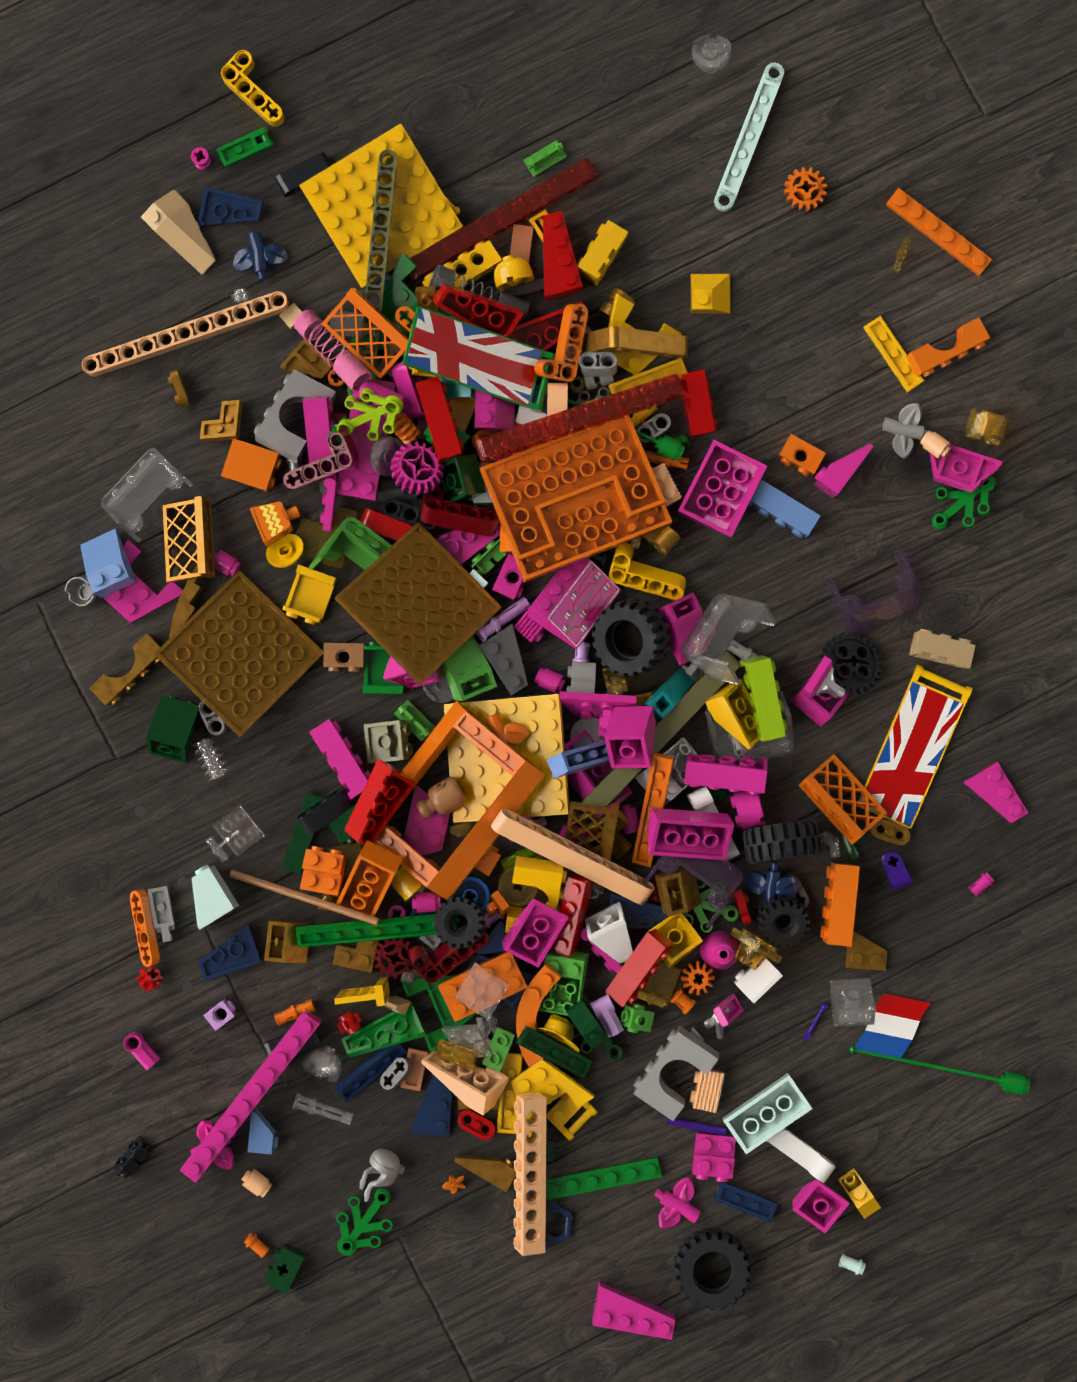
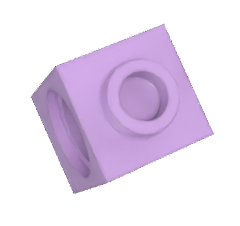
[203,999,237,1031]

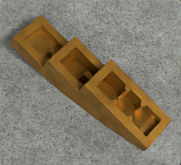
[169,564,203,639]

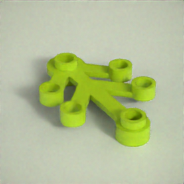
[337,388,404,441]

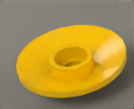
[266,534,304,568]

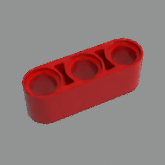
[360,508,413,542]

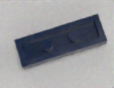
[714,1182,777,1223]

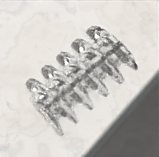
[191,738,230,782]

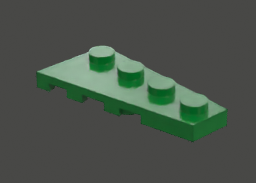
[341,1002,427,1058]

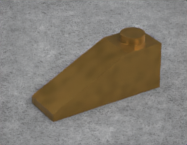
[454,1155,516,1192]

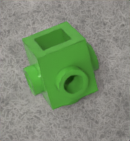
[621,1003,655,1033]

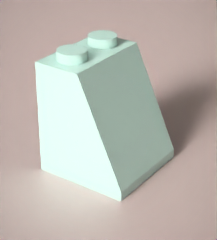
[192,865,239,930]

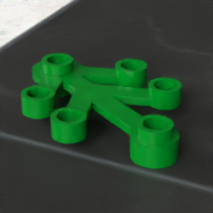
[932,476,995,531]
[336,1187,393,1256]

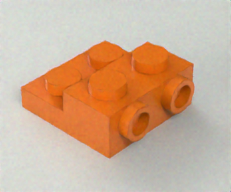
[300,846,348,897]

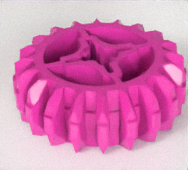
[390,441,444,495]

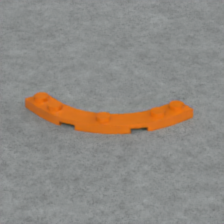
[516,963,566,1099]

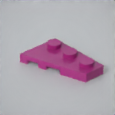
[963,762,1028,823]

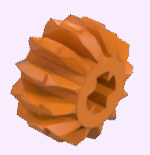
[389,412,421,445]
[681,961,715,995]

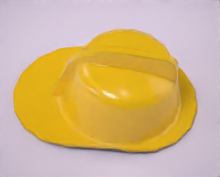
[537,1014,580,1052]

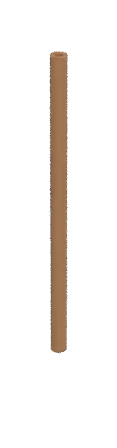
[230,870,379,926]

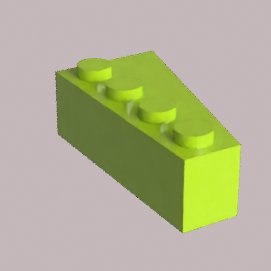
[739,655,787,742]

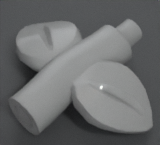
[882,403,929,459]

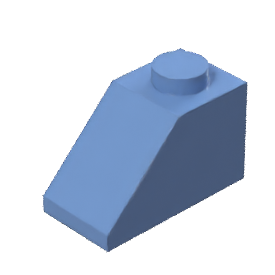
[248,1109,278,1154]

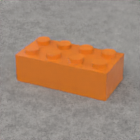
[336,840,403,921]
[820,862,860,947]
[438,951,528,1022]

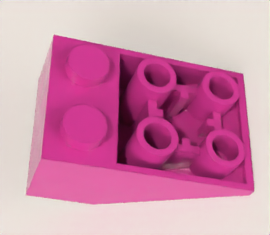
[657,592,707,666]

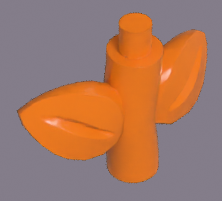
[476,713,530,752]

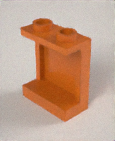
[221,438,282,493]

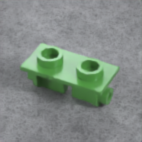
[523,140,567,177]
[471,538,508,576]
[394,700,435,741]
[482,1027,515,1072]

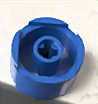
[450,875,490,912]

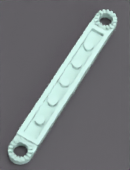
[714,62,784,211]

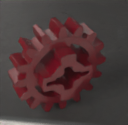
[373,938,412,980]

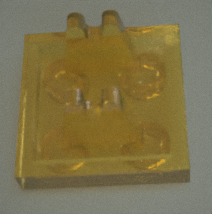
[730,927,782,970]

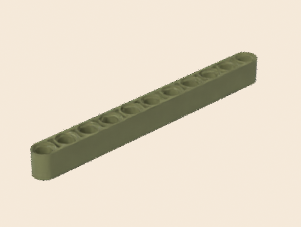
[359,150,397,370]
[581,650,740,816]

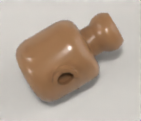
[417,777,467,818]

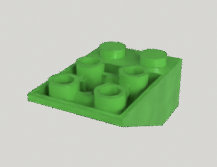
[442,635,497,701]
[539,947,589,1016]

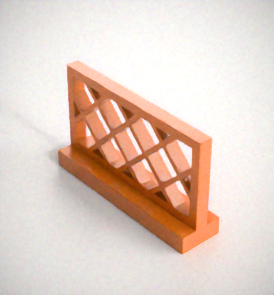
[321,288,409,379]
[798,754,887,845]

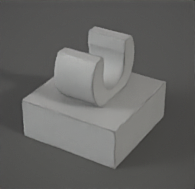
[682,656,709,681]

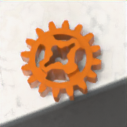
[784,167,827,211]

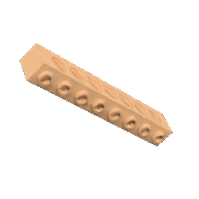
[514,1092,547,1256]

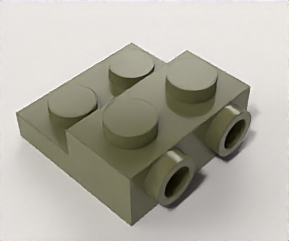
[364,720,413,764]

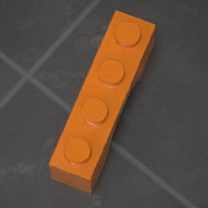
[906,317,990,377]

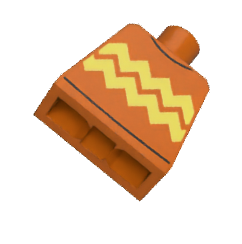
[250,501,301,547]

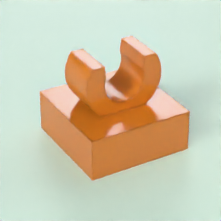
[485,890,509,917]

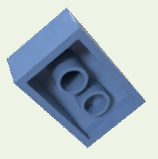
[80,529,137,598]

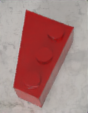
[679,369,718,438]

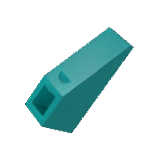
[641,667,695,720]

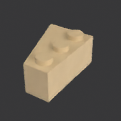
[909,629,976,669]

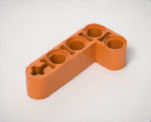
[534,304,588,382]

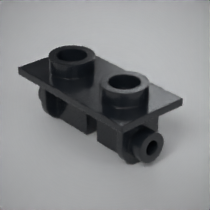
[115,1136,151,1179]

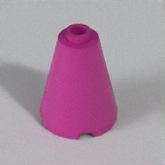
[700,930,740,970]

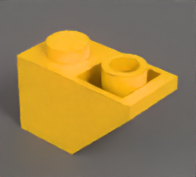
[838,1168,881,1219]

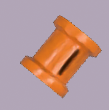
[669,988,696,1014]

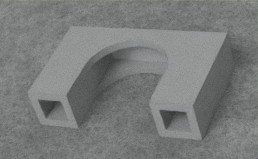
[254,369,336,463]
[633,1026,719,1121]

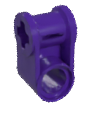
[881,851,912,891]

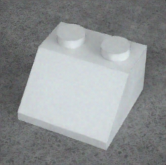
[734,955,783,1003]

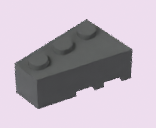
[479,624,528,696]

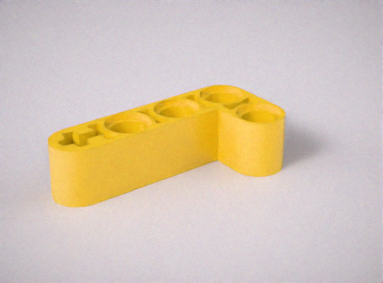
[221,50,284,127]
[609,543,686,600]

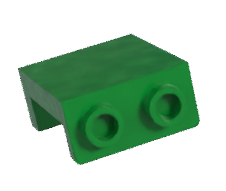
[363,642,404,694]

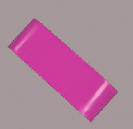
[391,361,425,419]

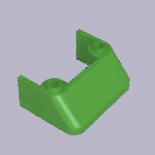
[308,517,392,570]

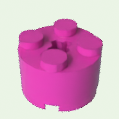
[730,791,766,831]

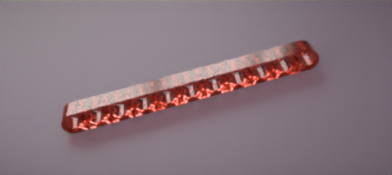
[408,158,598,282]
[474,374,685,463]

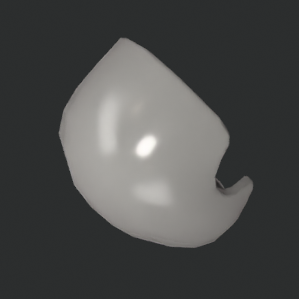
[65,577,96,606]

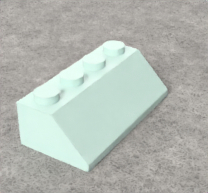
[722,1073,812,1154]

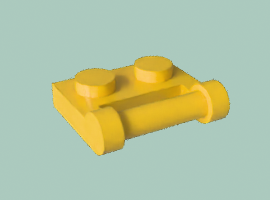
[546,1093,598,1141]

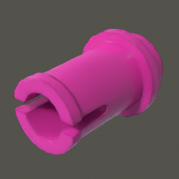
[968,872,994,897]

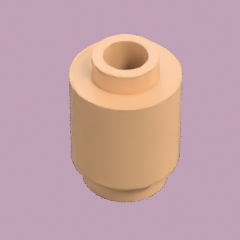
[920,430,951,459]
[241,1169,272,1198]

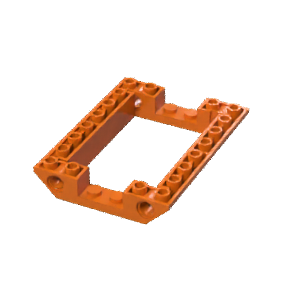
[374,700,546,900]

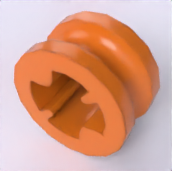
[328,369,345,387]

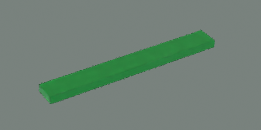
[296,914,457,947]

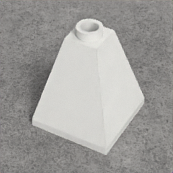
[585,901,633,963]

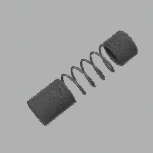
[429,264,529,325]

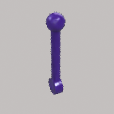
[803,1003,828,1040]

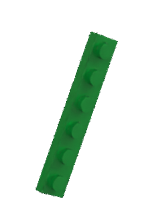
[546,1157,662,1200]

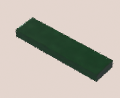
[281,792,323,874]
[516,1025,593,1079]

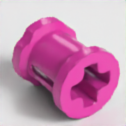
[191,147,211,170]

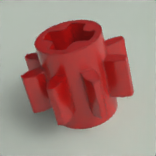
[137,966,163,992]
[337,1010,362,1035]

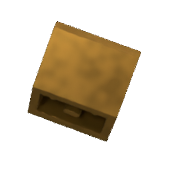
[655,865,701,917]
[264,919,311,963]

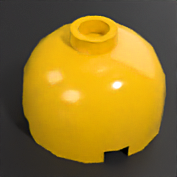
[494,255,535,290]

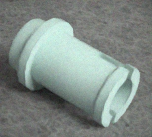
[839,1254,866,1275]

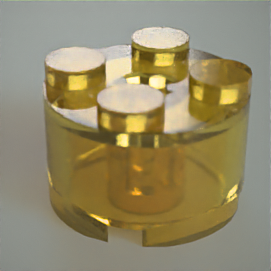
[964,408,1010,446]
[498,865,538,906]

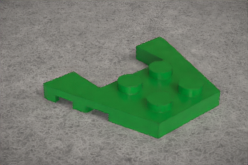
[378,253,450,336]
[401,974,478,1052]

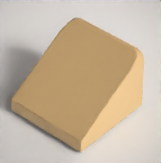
[279,303,302,331]
[384,996,411,1015]

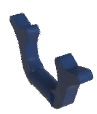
[545,1199,573,1248]

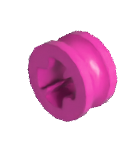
[388,905,406,918]

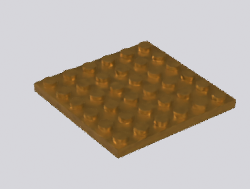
[335,522,502,685]
[154,570,324,738]

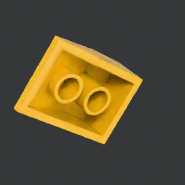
[705,679,759,749]

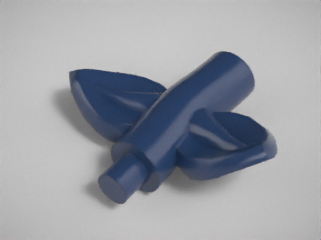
[233,232,289,281]
[745,861,801,903]

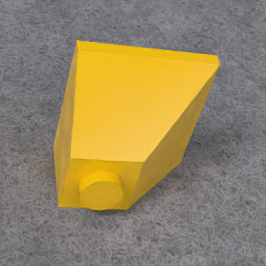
[690,274,730,314]
[648,913,703,969]

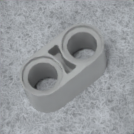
[579,352,618,377]
[638,413,671,445]
[199,701,227,735]

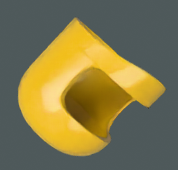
[391,867,426,901]

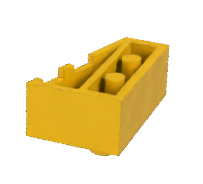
[577,220,628,286]

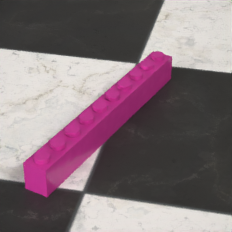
[180,1008,321,1183]

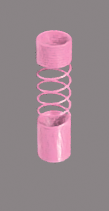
[293,309,372,392]

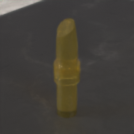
[892,236,911,273]

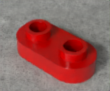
[458,1109,495,1140]

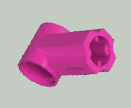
[124,1031,160,1070]

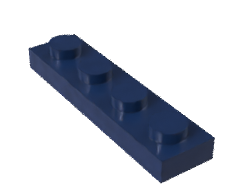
[333,1043,408,1102]

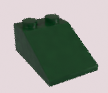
[427,454,486,503]

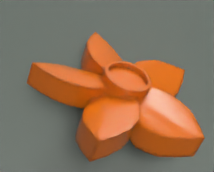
[442,1175,466,1195]

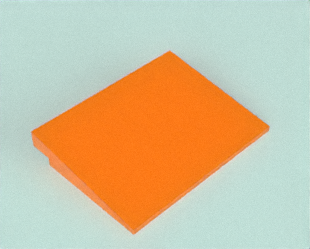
[480,411,672,583]

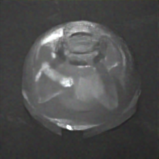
[692,35,731,73]
[301,1046,342,1083]

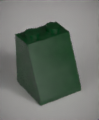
[146,695,200,763]

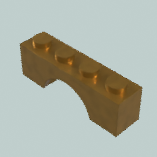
[89,633,162,706]

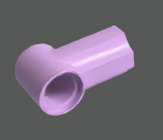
[590,994,624,1037]

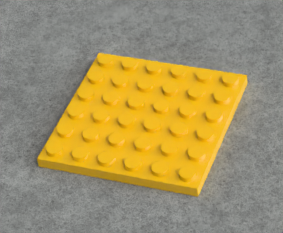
[299,123,463,289]
[444,694,570,823]

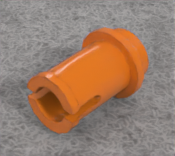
[244,1233,270,1258]

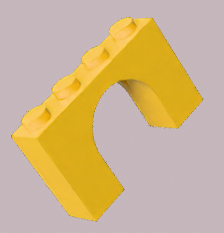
[505,856,567,933]

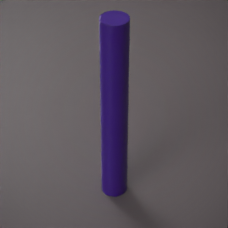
[666,1117,726,1136]

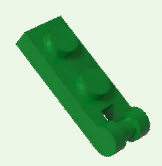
[216,127,275,169]

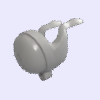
[360,1149,405,1202]

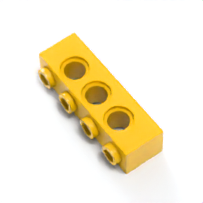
[422,240,502,288]

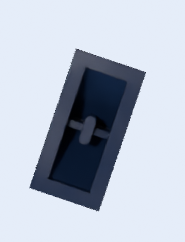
[476,919,505,955]

